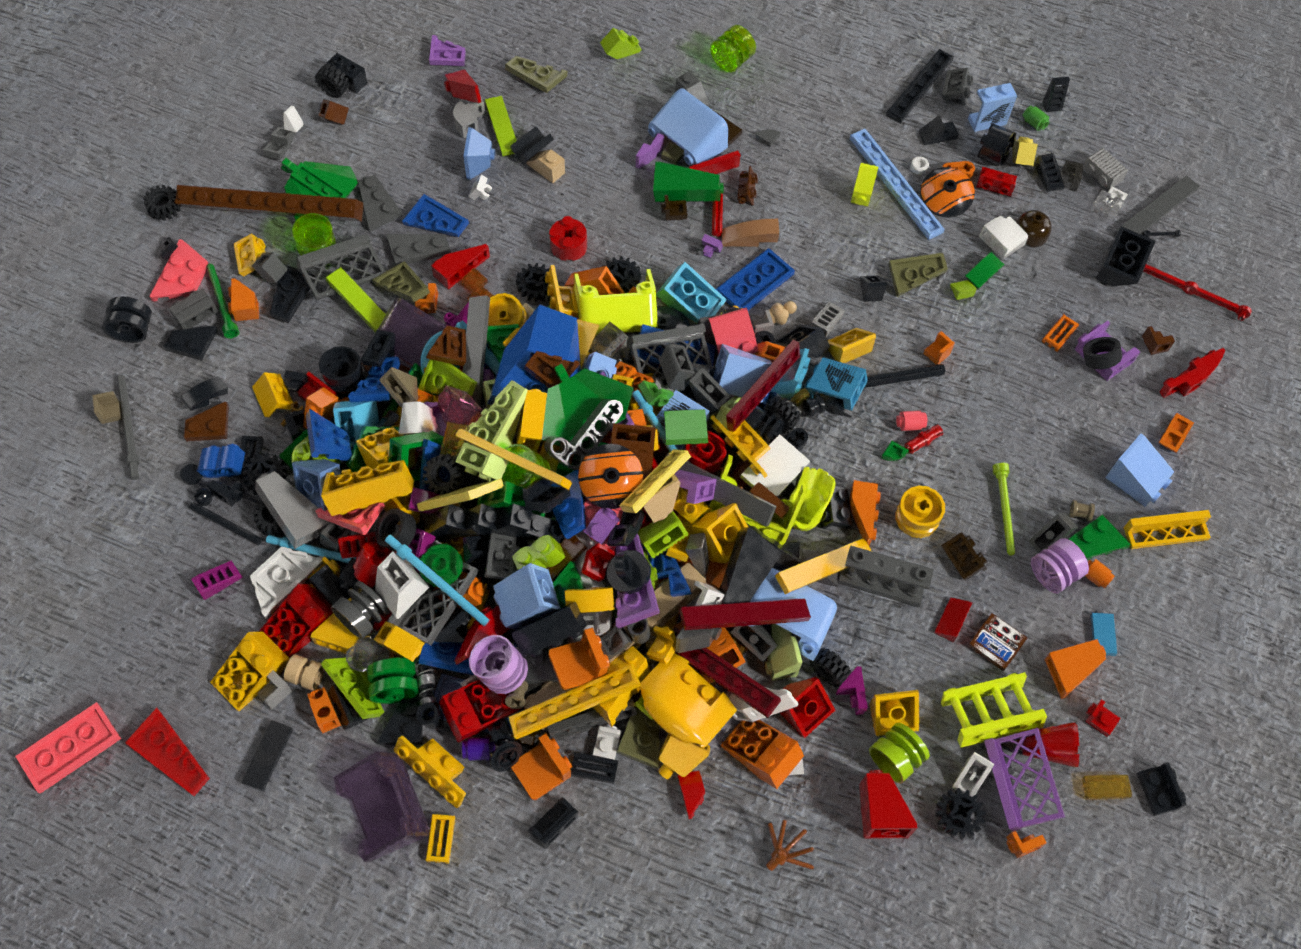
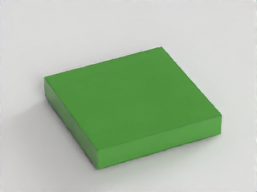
[664,409,708,445]

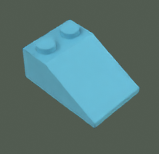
[656,262,727,323]

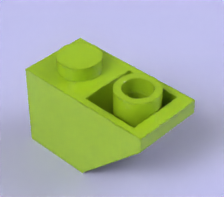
[600,28,642,59]

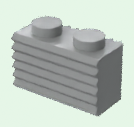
[1083,148,1128,190]

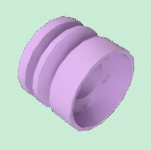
[1031,538,1089,594]
[469,635,528,694]

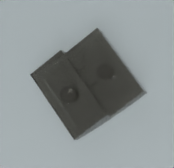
[588,322,633,366]

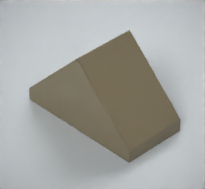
[379,367,418,408]

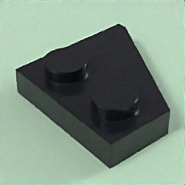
[378,699,423,745]

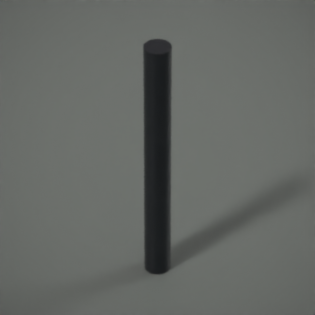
[189,502,263,546]

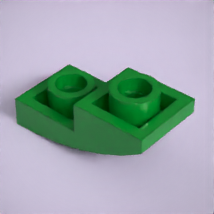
[965,252,1005,290]

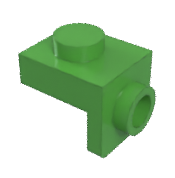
[638,380,674,407]

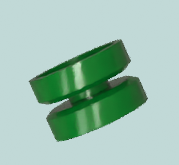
[367,658,419,704]

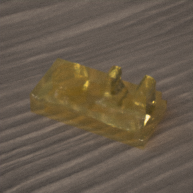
[440,422,470,457]

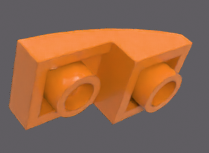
[615,361,655,393]

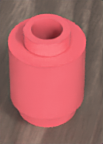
[896,411,927,431]

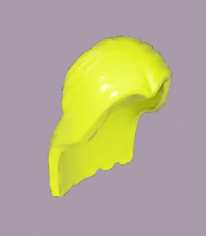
[789,467,835,531]

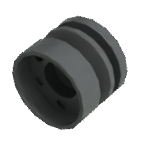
[330,581,390,640]

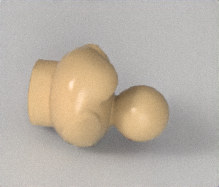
[769,301,797,325]

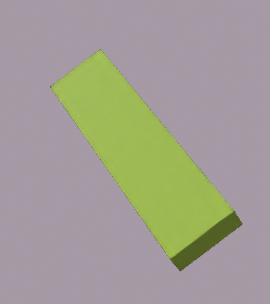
[485,96,517,156]
[326,267,392,333]

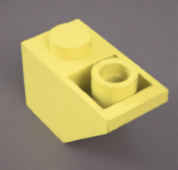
[1012,137,1038,166]

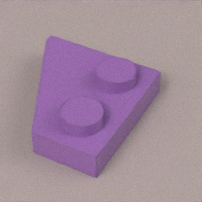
[429,35,466,66]

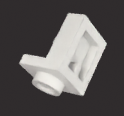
[593,724,621,760]

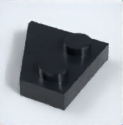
[164,326,218,361]

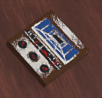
[968,613,1027,672]

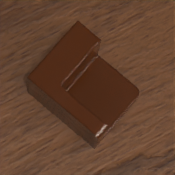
[318,99,349,125]
[1142,326,1175,355]

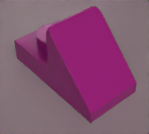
[836,666,868,715]

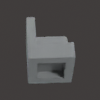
[753,310,774,337]
[258,670,292,710]

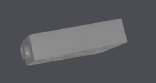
[255,471,330,549]

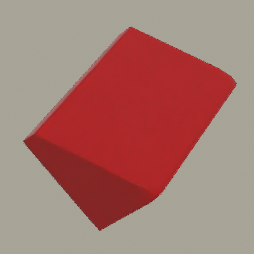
[934,597,972,642]

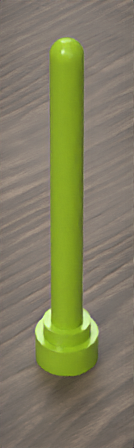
[992,463,1015,556]

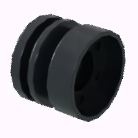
[319,346,366,399]
[745,406,785,445]

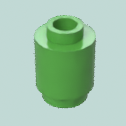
[1023,105,1049,131]

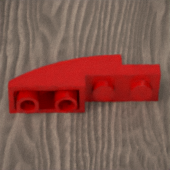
[1159,348,1226,398]

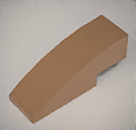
[721,218,779,247]

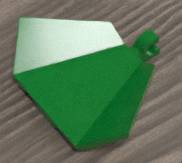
[281,158,358,232]
[542,364,634,447]

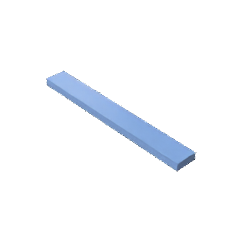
[850,129,945,240]

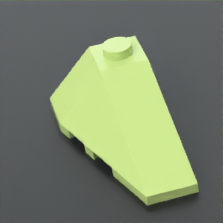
[458,380,528,451]
[765,624,802,681]

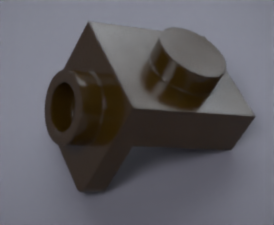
[661,195,688,221]

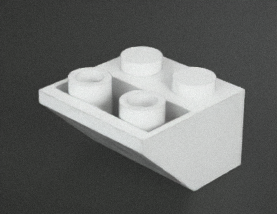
[375,551,429,619]

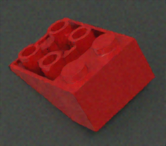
[259,584,333,658]
[439,680,522,742]

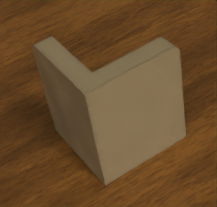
[92,391,122,424]

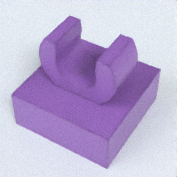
[702,234,723,258]

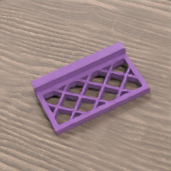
[984,728,1065,831]

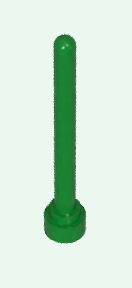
[207,263,240,339]

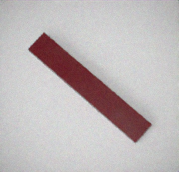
[726,340,800,432]
[679,599,811,630]
[672,627,781,718]

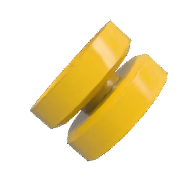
[488,293,529,328]
[895,485,945,538]

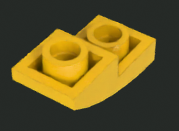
[565,587,614,613]

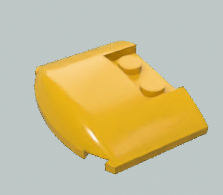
[636,653,737,749]

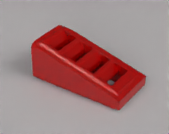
[338,531,375,559]

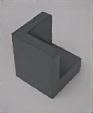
[252,252,287,283]

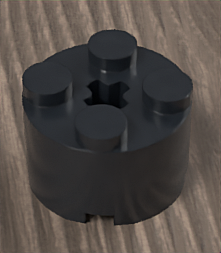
[977,123,1016,166]

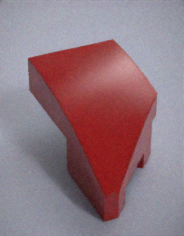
[678,770,705,819]

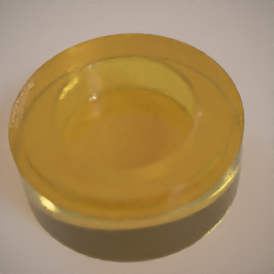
[790,388,810,406]

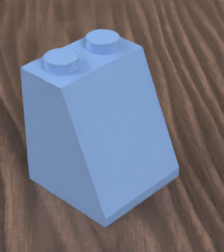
[713,344,772,402]
[1105,434,1174,507]
[493,563,560,630]

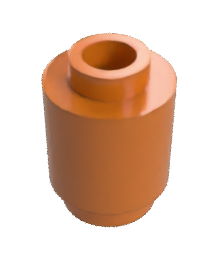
[1085,559,1115,589]

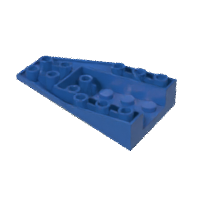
[487,305,581,405]

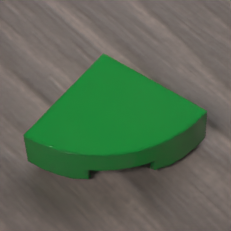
[881,440,909,461]

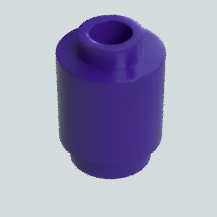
[462,737,495,761]

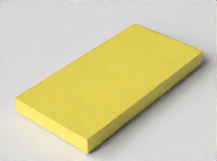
[417,479,504,511]

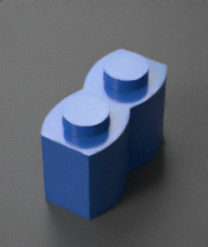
[197,444,245,478]

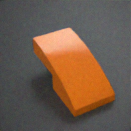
[1158,413,1194,453]

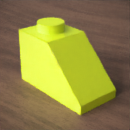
[851,163,878,206]

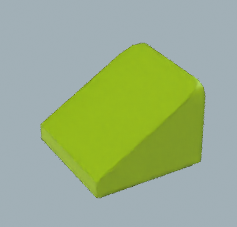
[950,280,976,300]

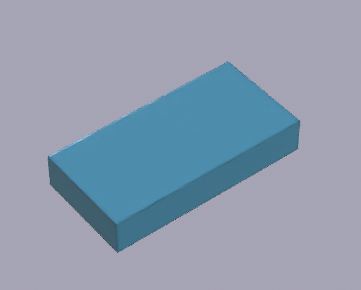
[1091,613,1117,656]

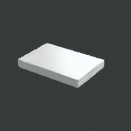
[740,434,810,497]

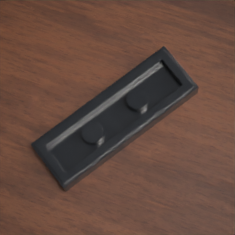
[241,720,293,792]

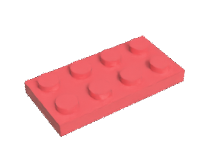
[15,702,122,794]

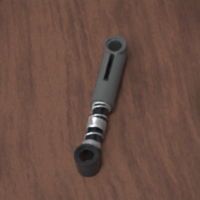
[409,599,444,729]

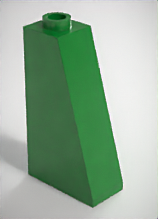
[653,162,724,202]

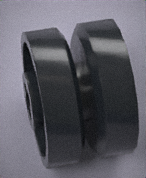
[102,296,152,343]

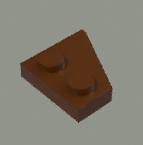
[523,351,580,388]

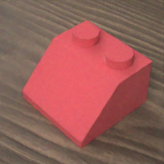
[709,308,759,355]

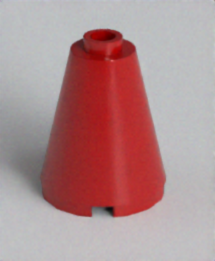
[1017,722,1079,767]

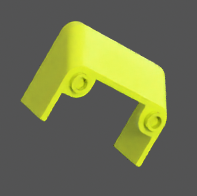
[574,269,657,335]
[709,455,807,545]

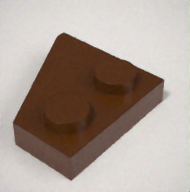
[426,326,466,366]
[184,402,229,442]

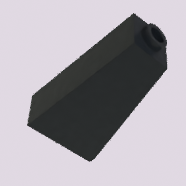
[719,527,782,604]

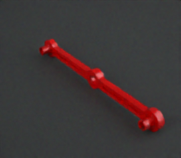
[1143,264,1252,321]

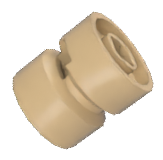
[284,654,325,691]

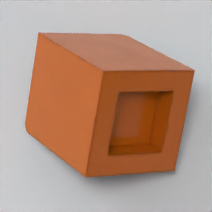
[923,331,955,365]

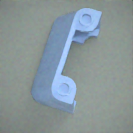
[648,88,728,166]
[750,568,837,661]

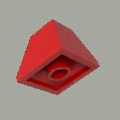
[780,677,835,738]

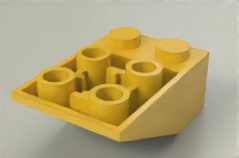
[210,632,290,711]

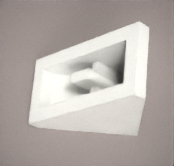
[952,752,994,797]

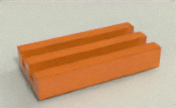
[1041,314,1079,352]

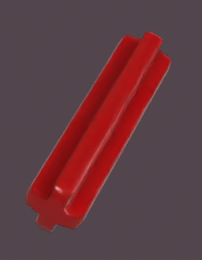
[712,194,723,237]

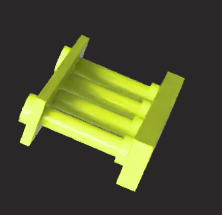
[941,672,1047,748]

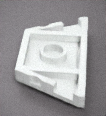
[250,547,323,619]

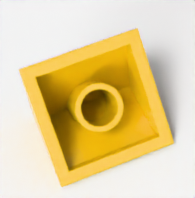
[827,328,876,363]
[869,690,919,736]

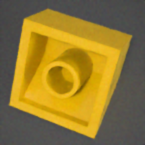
[691,503,748,563]

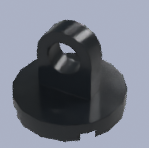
[607,550,651,594]

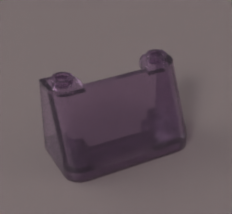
[370,298,446,367]
[333,751,429,862]

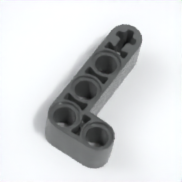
[544,399,623,470]

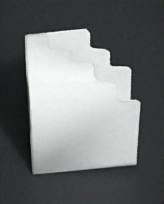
[979,216,1028,260]
[398,402,440,436]

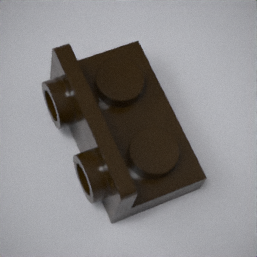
[941,532,987,581]

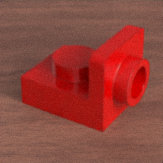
[1085,699,1121,737]

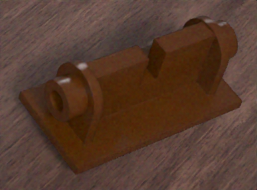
[737,166,758,206]

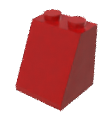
[859,770,918,839]

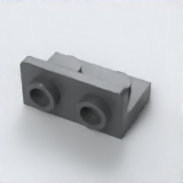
[942,68,973,105]
[484,533,520,580]

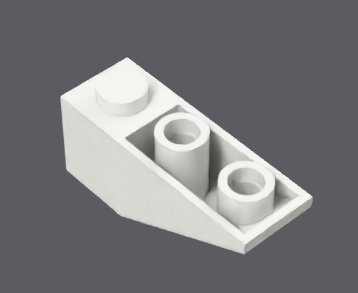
[729,687,798,722]

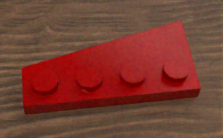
[125,708,210,796]

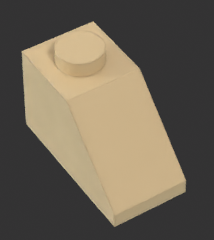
[527,150,565,183]
[643,474,680,523]

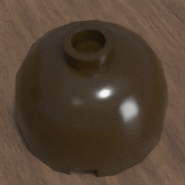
[1016,210,1052,248]

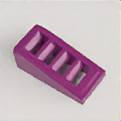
[408,528,436,574]
[191,560,242,600]

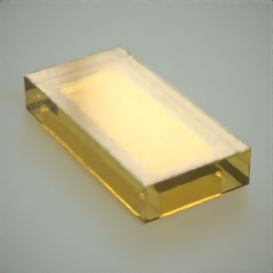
[1082,775,1132,800]

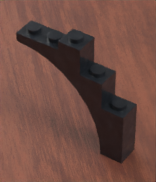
[424,504,564,544]

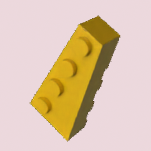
[321,460,414,516]

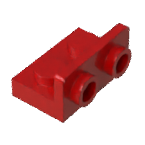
[976,166,1017,197]

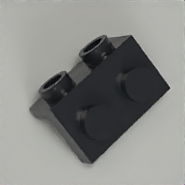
[523,477,571,513]
[820,486,852,529]

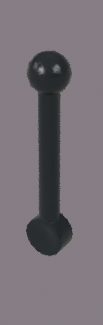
[1143,230,1182,238]

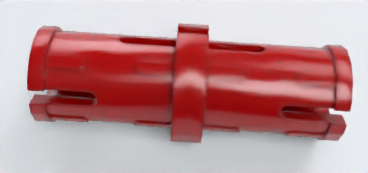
[904,424,943,454]

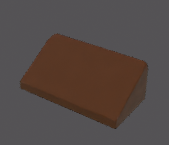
[749,482,790,520]

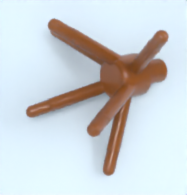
[766,820,814,871]

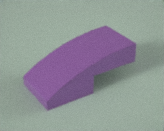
[636,133,664,168]

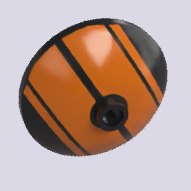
[920,167,975,218]
[578,444,643,509]

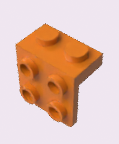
[548,627,610,690]
[511,733,572,800]

